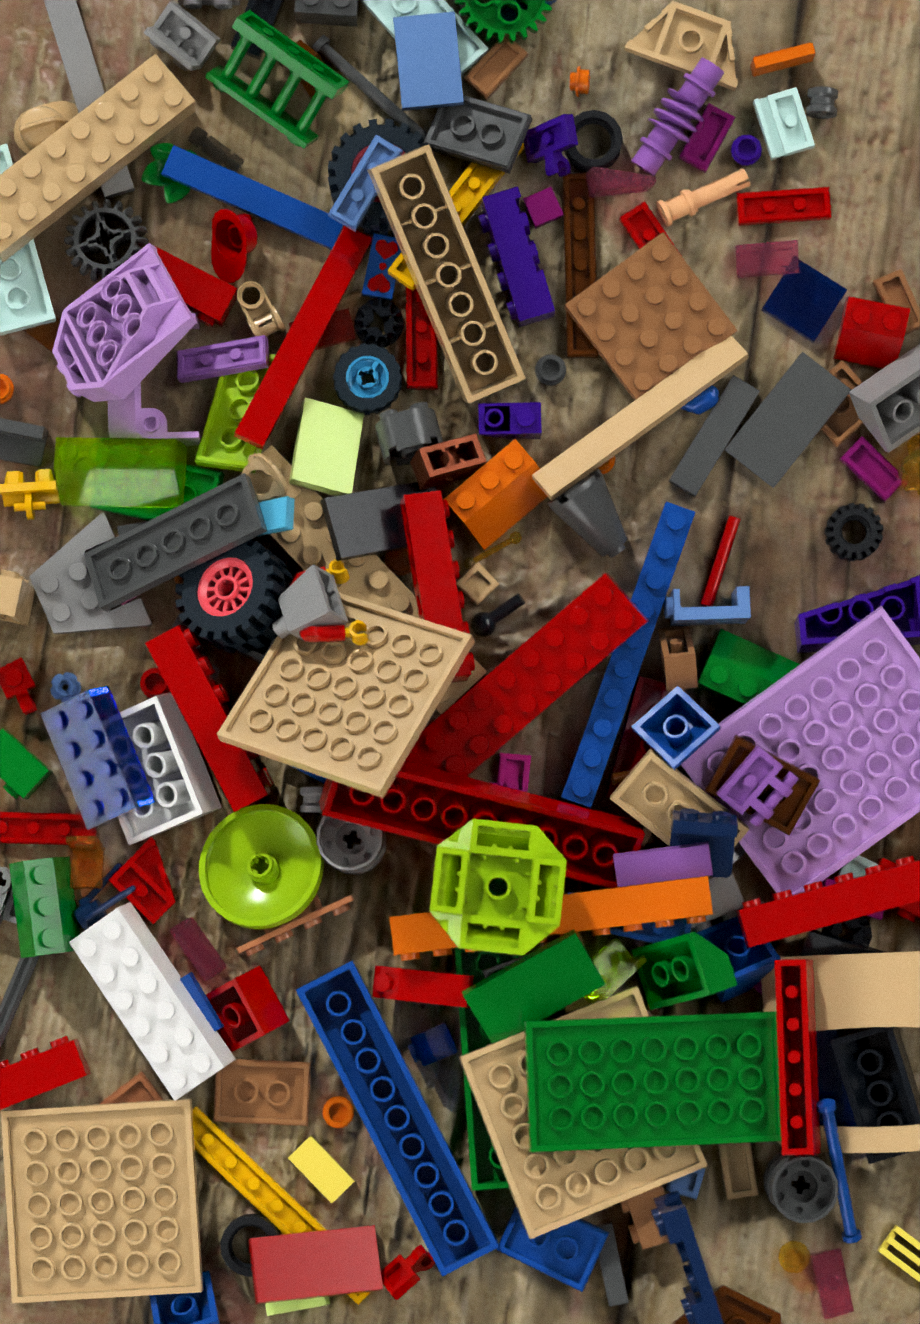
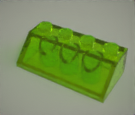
[54,437,187,508]

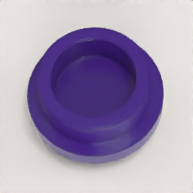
[731,135,762,166]

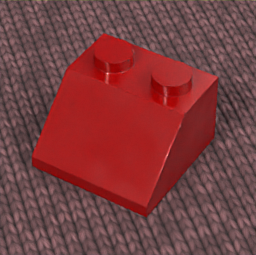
[833,296,910,369]
[206,965,290,1052]

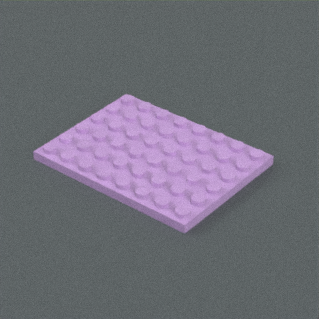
[681,606,920,895]

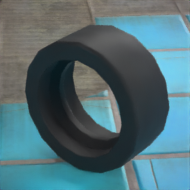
[565,110,623,173]
[220,1214,280,1277]

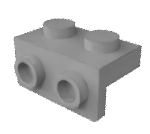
[144,1,221,71]

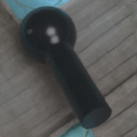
[471,593,525,637]

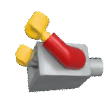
[272,559,369,645]

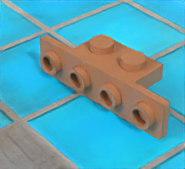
[236,894,355,957]

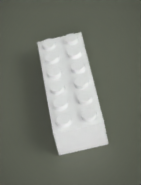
[69,902,236,1101]

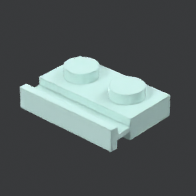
[753,87,815,161]

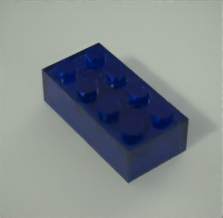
[40,686,156,830]

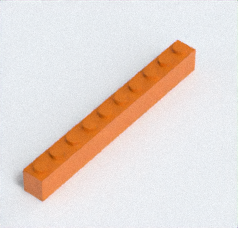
[389,876,713,961]

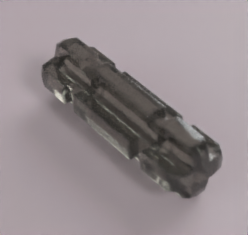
[188,127,244,173]

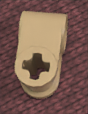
[237,281,286,337]

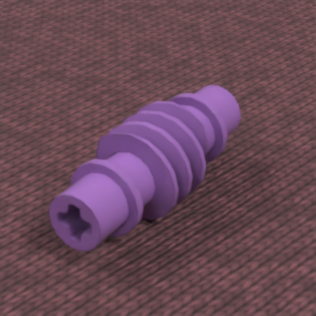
[631,57,724,177]

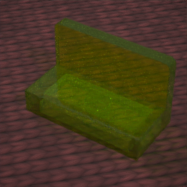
[584,938,647,1004]

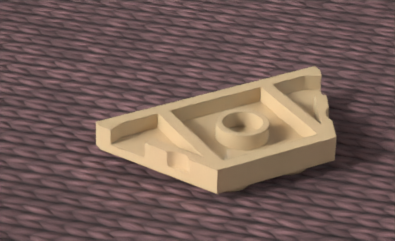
[624,1,738,91]

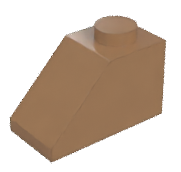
[658,625,698,691]

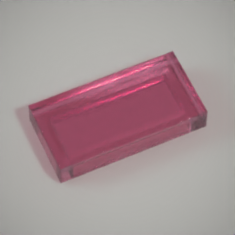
[735,240,800,278]

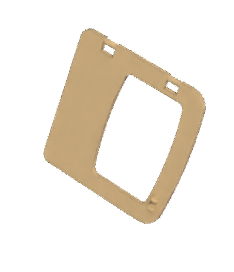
[761,951,920,1153]

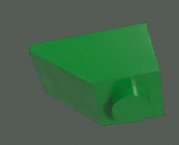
[0,728,53,800]

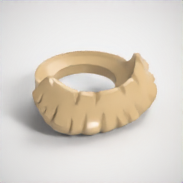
[241,453,287,501]

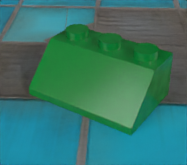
[698,629,800,707]
[9,856,80,958]
[631,932,738,1010]

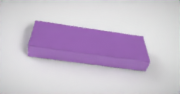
[177,335,269,383]
[613,842,713,887]

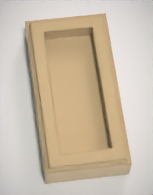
[718,1142,758,1200]

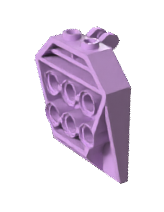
[52,243,197,402]

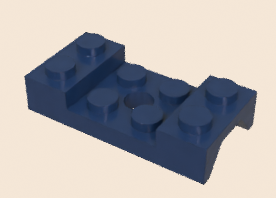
[651,1190,724,1324]

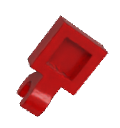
[0,657,38,715]
[381,1245,435,1300]

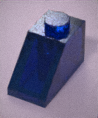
[407,1021,458,1067]

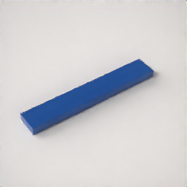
[161,145,343,250]

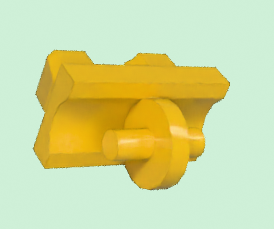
[0,469,60,520]

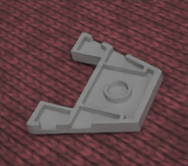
[29,513,153,634]

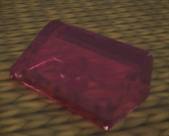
[170,917,226,981]
[809,1248,854,1320]

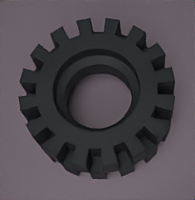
[824,503,884,562]

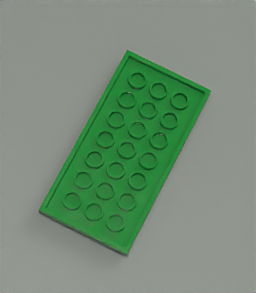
[524,1011,781,1152]

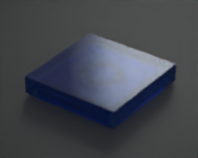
[761,257,847,343]

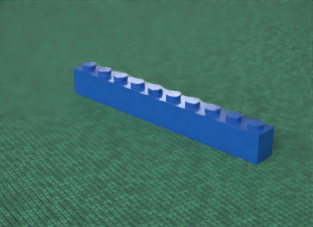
[560,502,695,808]

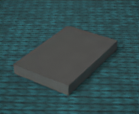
[424,95,532,174]

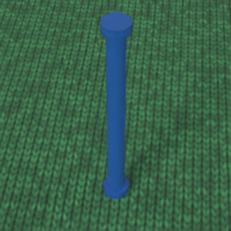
[816,1099,862,1243]

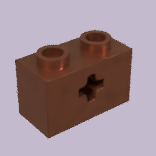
[410,433,487,490]

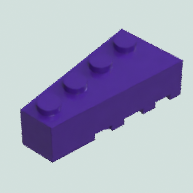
[478,186,555,327]
[795,575,920,653]

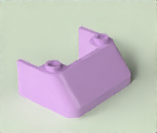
[108,313,201,448]

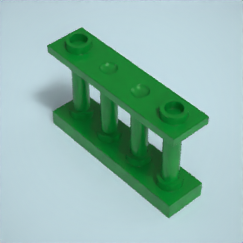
[205,10,349,149]

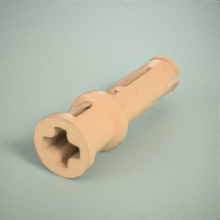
[656,168,751,227]

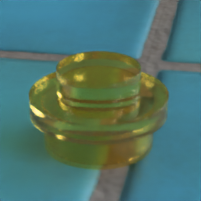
[778,1241,810,1273]

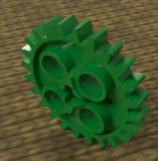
[454,0,553,44]

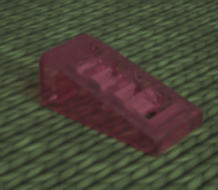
[586,167,657,198]

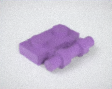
[717,745,799,827]

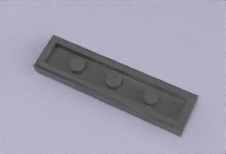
[668,375,760,497]

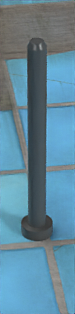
[312,35,427,142]

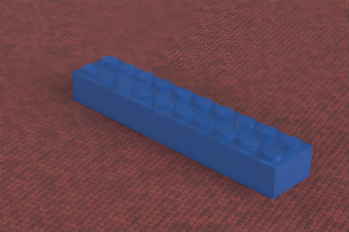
[296,960,499,1277]

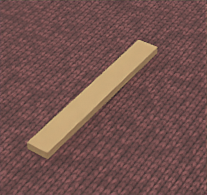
[532,335,749,501]

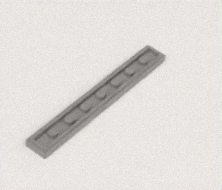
[44,0,135,199]

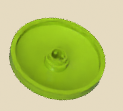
[199,804,324,929]

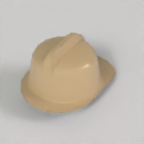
[13,101,79,154]

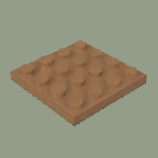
[564,232,738,401]

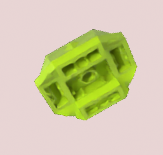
[430,819,567,956]

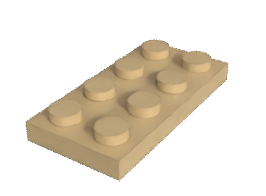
[610,748,749,847]

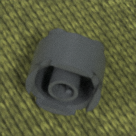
[375,402,443,466]

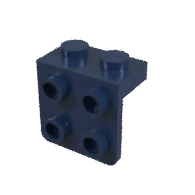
[670,808,738,878]

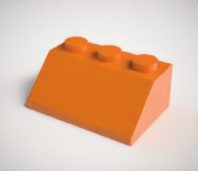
[444,439,548,551]

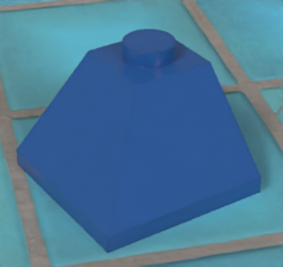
[631,686,721,770]
[697,916,781,1002]
[149,1271,220,1324]

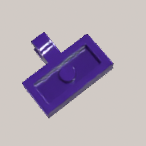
[524,114,578,177]

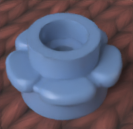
[50,672,81,703]

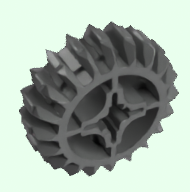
[64,199,149,282]

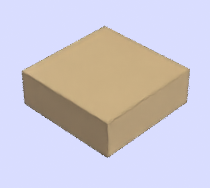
[456,562,500,607]

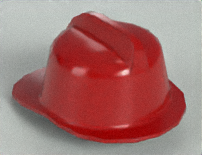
[211,209,258,283]

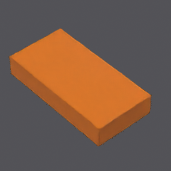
[750,42,815,77]

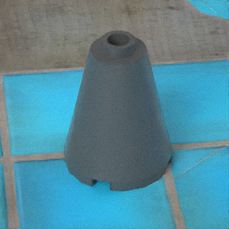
[547,468,627,558]

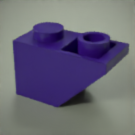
[478,402,542,440]

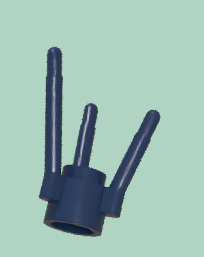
[74,863,139,930]

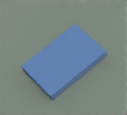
[393,11,464,111]

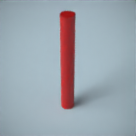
[701,516,741,607]

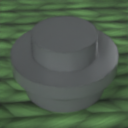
[535,354,566,386]

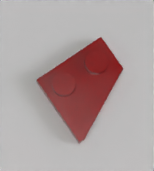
[109,837,176,924]

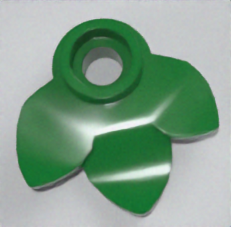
[141,143,197,204]

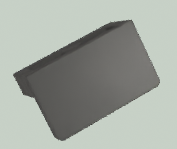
[0,418,48,467]

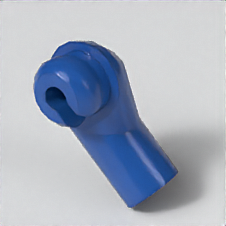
[680,386,719,414]

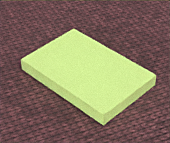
[289,397,364,496]

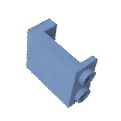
[664,586,751,626]

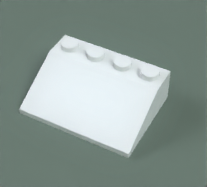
[84,692,222,845]

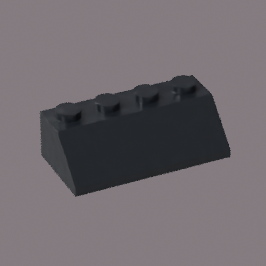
[830,1027,920,1164]

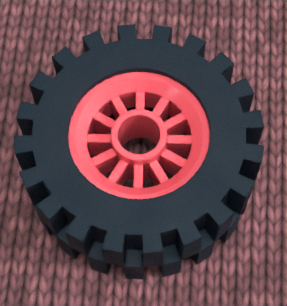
[328,118,432,236]
[175,539,293,654]

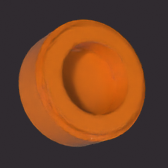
[322,1096,354,1128]

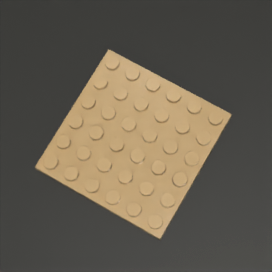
[217,593,475,798]
[459,986,707,1239]
[1,1098,203,1304]

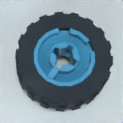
[333,343,402,415]

